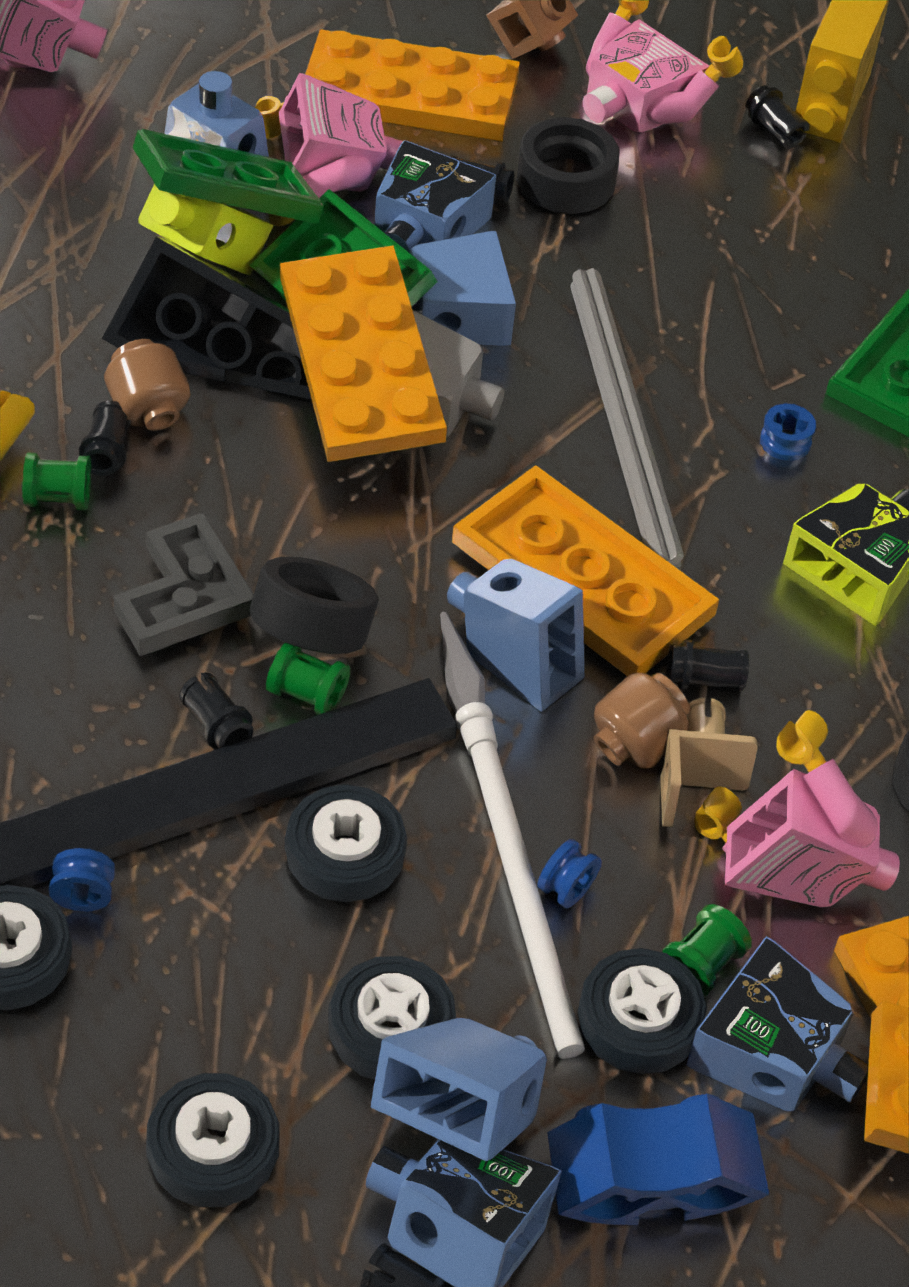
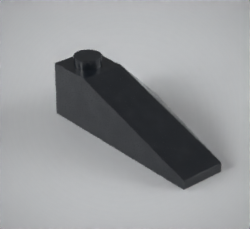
[102,237,311,399]

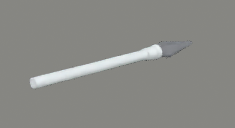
[440,612,585,1059]

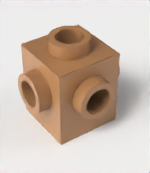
[486,0,578,59]

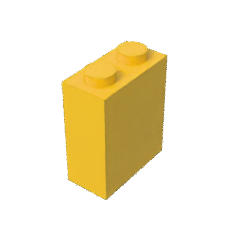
[795,0,890,143]

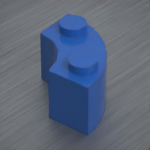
[547,1094,770,1225]

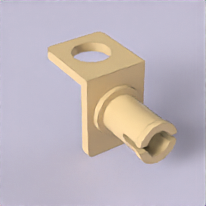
[660,698,758,827]

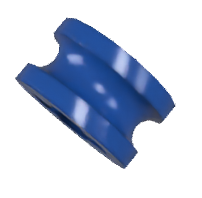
[760,403,816,461]
[537,839,602,909]
[49,848,115,912]

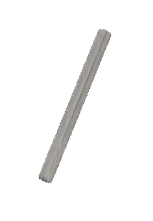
[570,268,684,569]

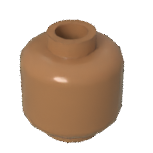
[104,339,191,431]
[594,673,691,768]

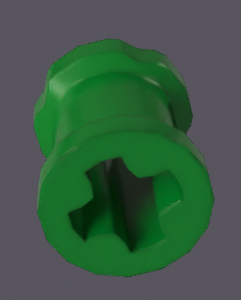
[22,452,91,510]
[266,643,350,715]
[662,904,752,996]

